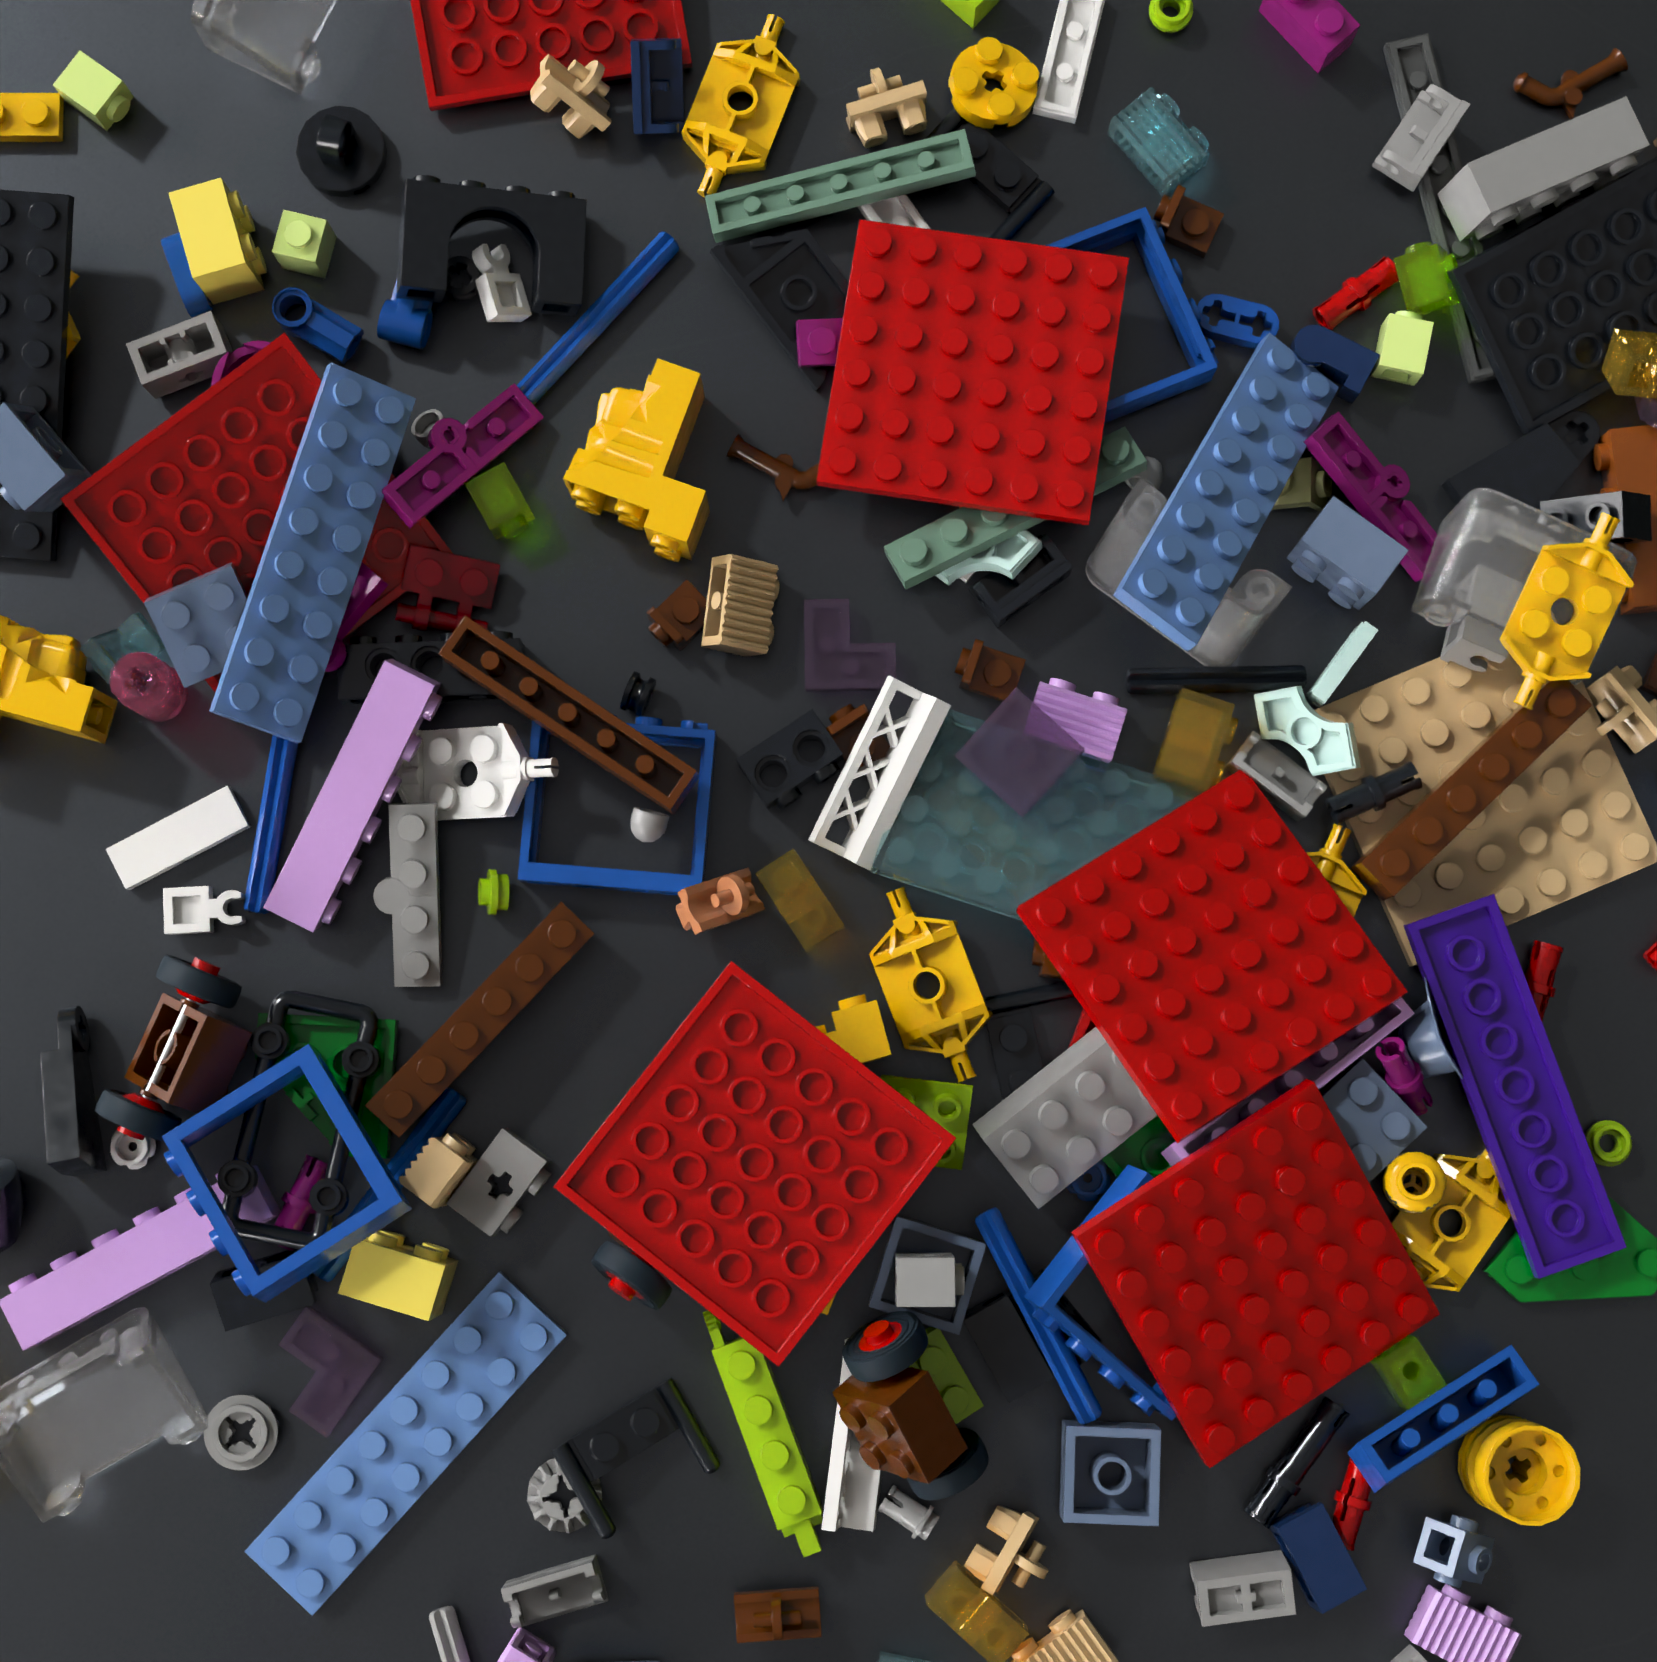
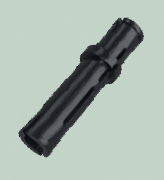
[1244,1396,1350,1529]

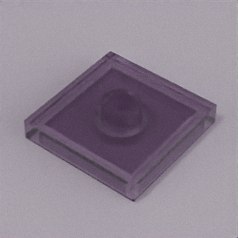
[955,687,1085,818]

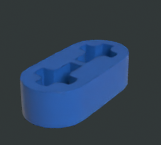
[161,232,213,318]
[1197,294,1279,349]

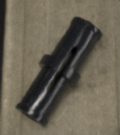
[1325,761,1422,826]

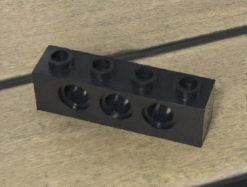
[337,631,525,705]

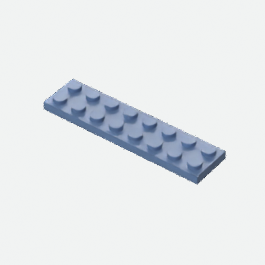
[1113,333,1339,652]
[209,363,416,743]
[244,1271,568,1616]

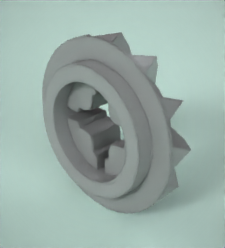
[204,1395,279,1471]
[527,1458,602,1533]

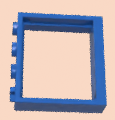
[1046,207,1219,423]
[518,715,717,896]
[162,1044,412,1303]
[1024,1164,1176,1421]

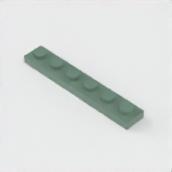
[705,129,976,243]
[884,426,1147,590]

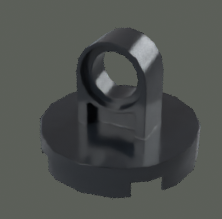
[296,106,387,197]

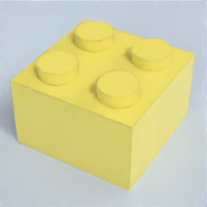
[169,178,267,305]
[338,1229,459,1321]

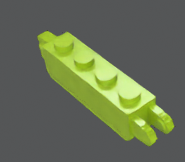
[703,1310,823,1557]

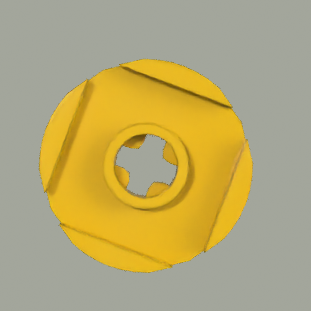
[948,37,1039,129]

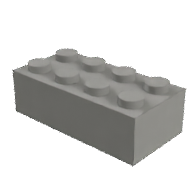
[1437,96,1650,242]
[972,1027,1157,1209]

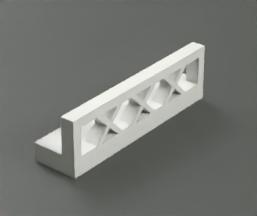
[808,676,951,871]
[821,1338,883,1532]

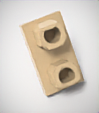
[530,53,611,139]
[846,67,927,148]
[1586,665,1657,754]
[964,1505,1049,1595]

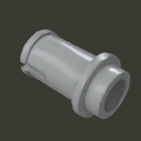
[877,1485,940,1541]

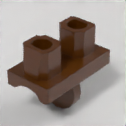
[734,1587,822,1643]

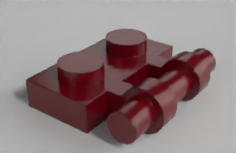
[395,544,500,633]

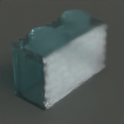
[1108,87,1210,197]

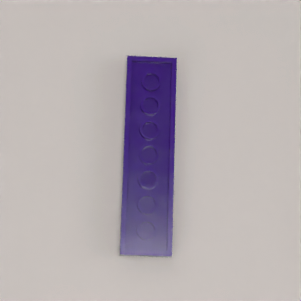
[1403,894,1627,1279]

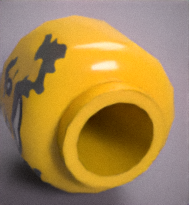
[1382,1152,1446,1213]

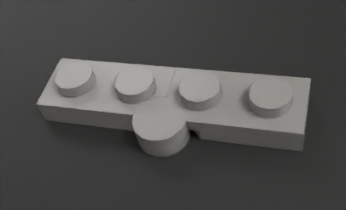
[373,802,443,987]

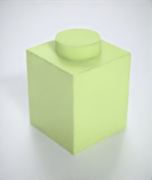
[53,50,134,131]
[272,209,337,278]
[1370,311,1434,386]

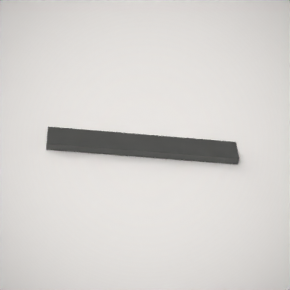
[1383,33,1496,385]

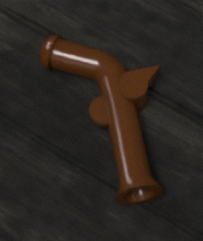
[1513,48,1628,120]
[726,433,819,502]

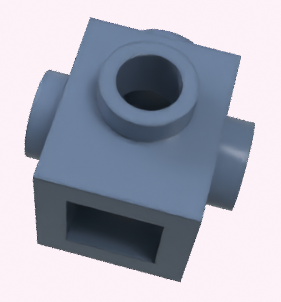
[1413,1514,1495,1588]

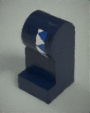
[1290,324,1380,404]

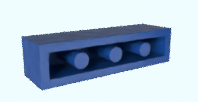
[1347,1344,1540,1493]

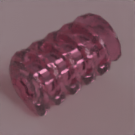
[109,651,188,722]

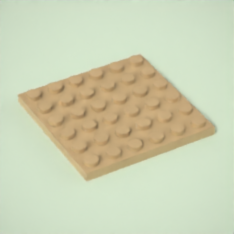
[1315,613,1657,967]

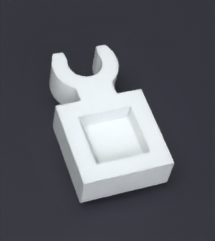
[472,244,532,322]
[163,886,246,935]

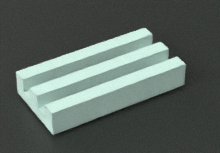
[1305,621,1378,709]

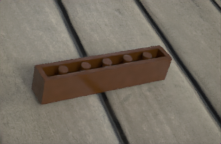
[438,616,699,815]
[1351,680,1592,900]
[365,902,595,1137]

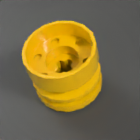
[1458,1414,1581,1526]

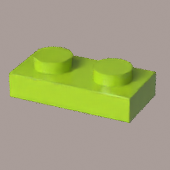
[909,1326,984,1424]

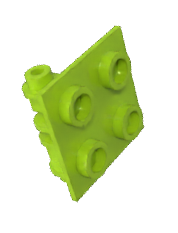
[881,1075,973,1170]

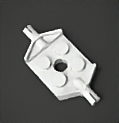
[396,723,559,821]

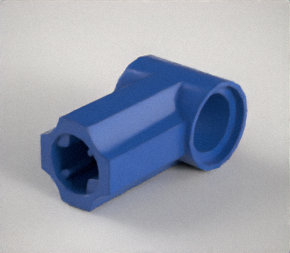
[377,279,433,350]
[272,287,364,365]

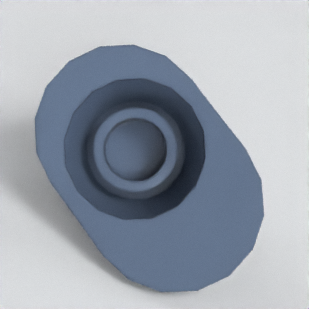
[1398,977,1463,1079]

